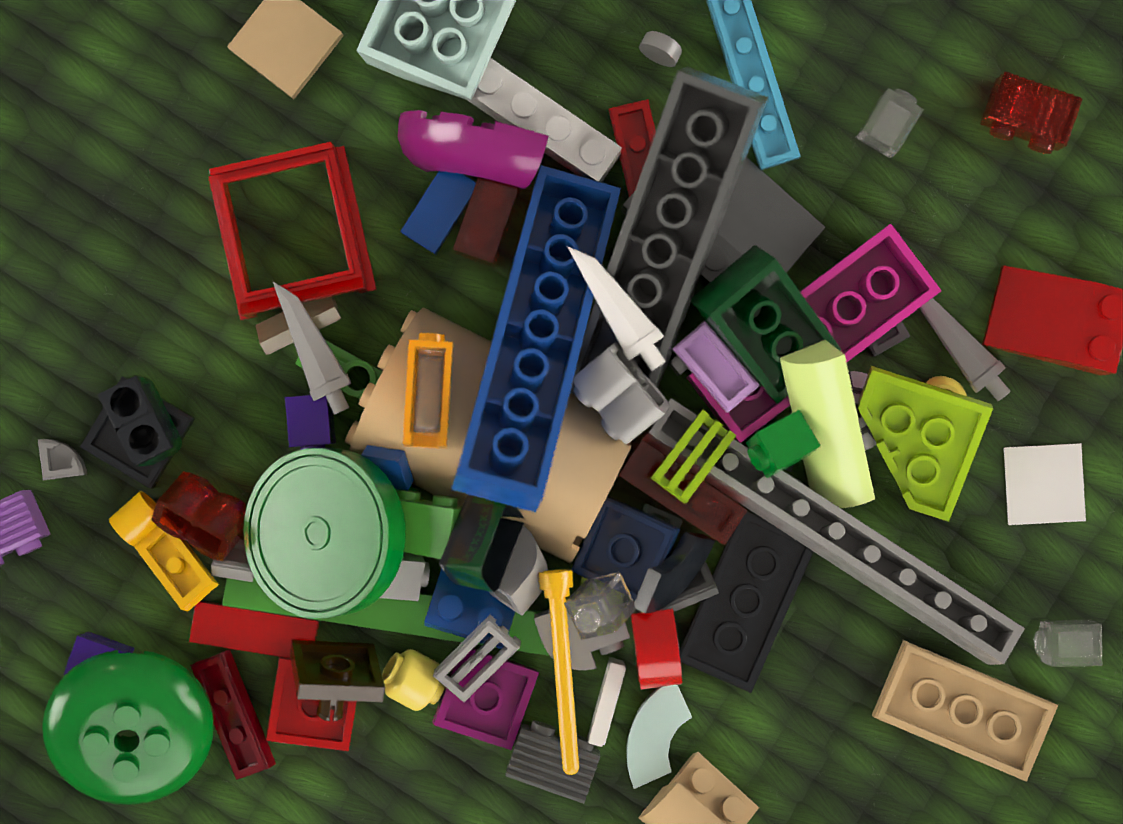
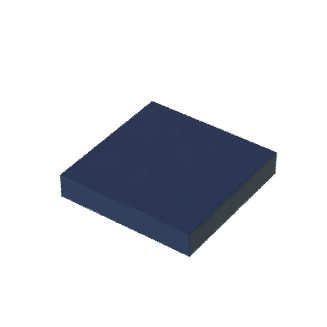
[572,495,680,602]

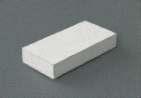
[588,657,626,747]

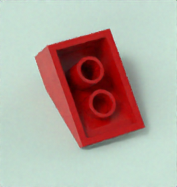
[982,266,1123,375]

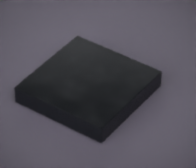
[80,376,195,489]

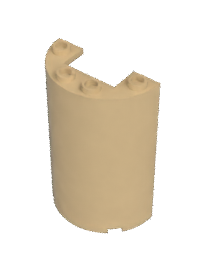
[345,308,632,564]

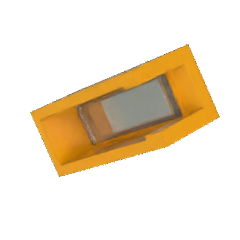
[402,333,454,449]

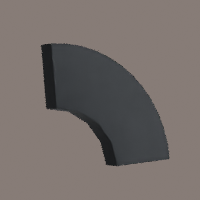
[633,532,716,613]

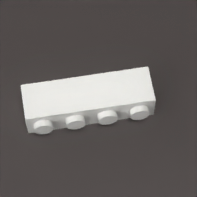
[466,58,622,183]

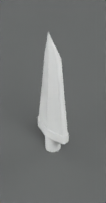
[567,246,666,371]

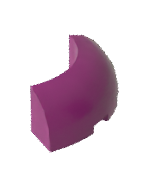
[398,110,549,189]

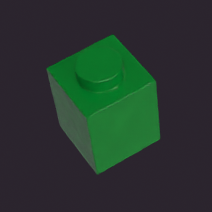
[746,410,821,479]

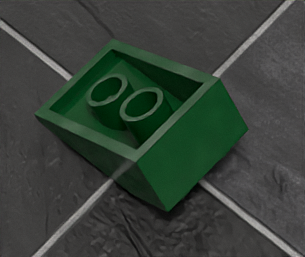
[690,245,841,404]

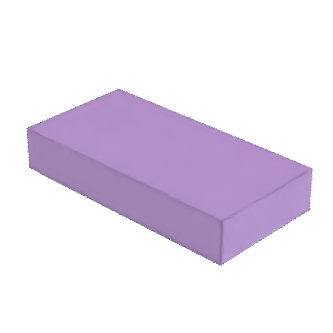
[672,321,760,413]

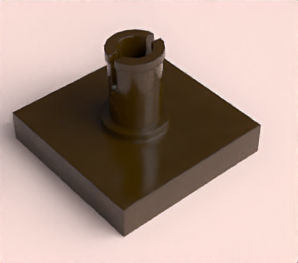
[290,640,385,721]

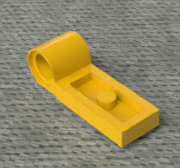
[109,491,219,612]

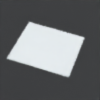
[1004,443,1086,525]

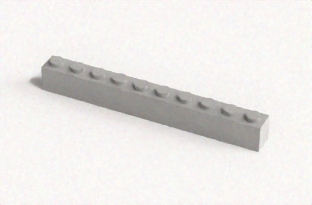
[642,399,1025,665]

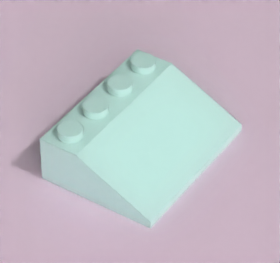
[356,0,516,101]

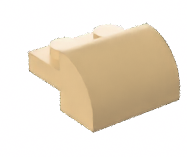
[638,752,759,824]

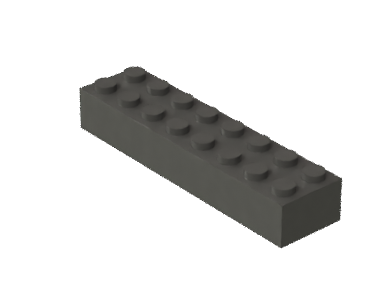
[570,66,769,395]

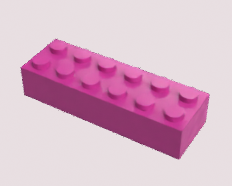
[686,224,942,443]

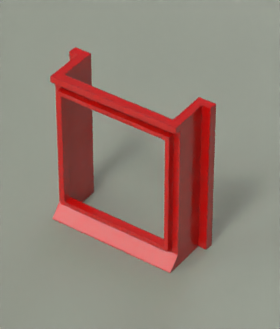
[208,142,377,320]

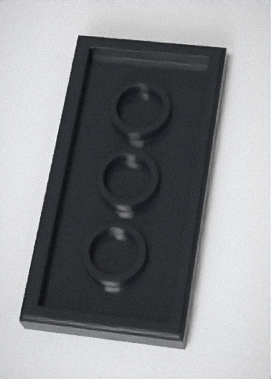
[679,509,814,693]

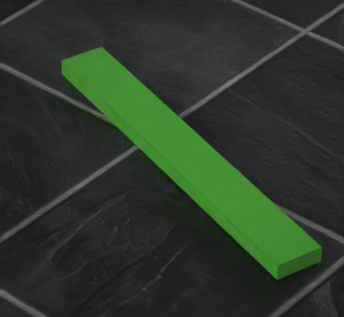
[222,577,549,656]

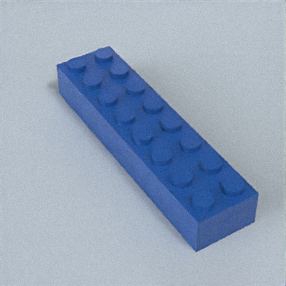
[452,165,621,512]

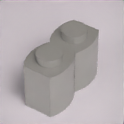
[573,342,670,445]

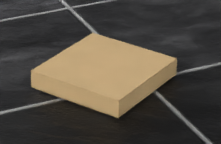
[227,0,344,100]

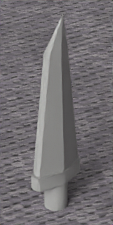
[273,281,352,415]
[920,298,1011,401]

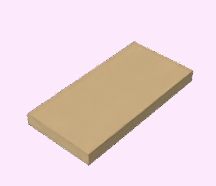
[872,640,1058,782]

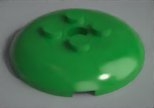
[42,650,214,805]

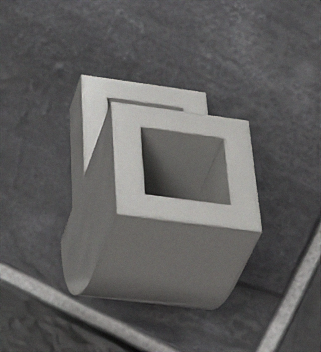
[489,526,548,616]
[534,600,630,670]

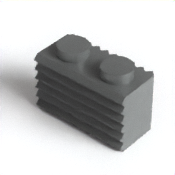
[505,720,600,804]

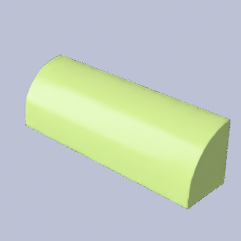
[780,340,875,508]

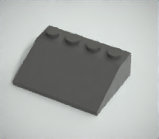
[621,157,825,286]

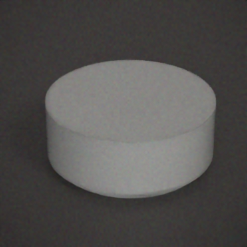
[639,31,682,67]

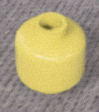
[382,649,445,711]

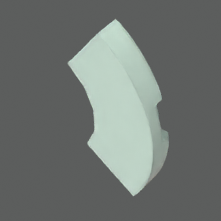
[626,685,692,789]

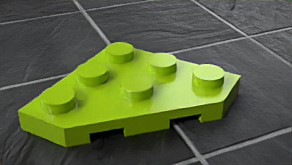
[857,366,993,522]

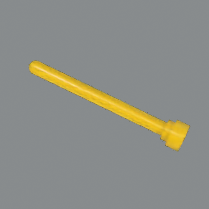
[538,569,579,775]

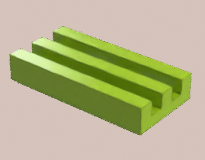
[651,410,737,504]

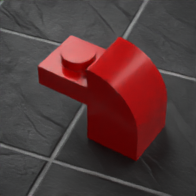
[631,609,682,690]

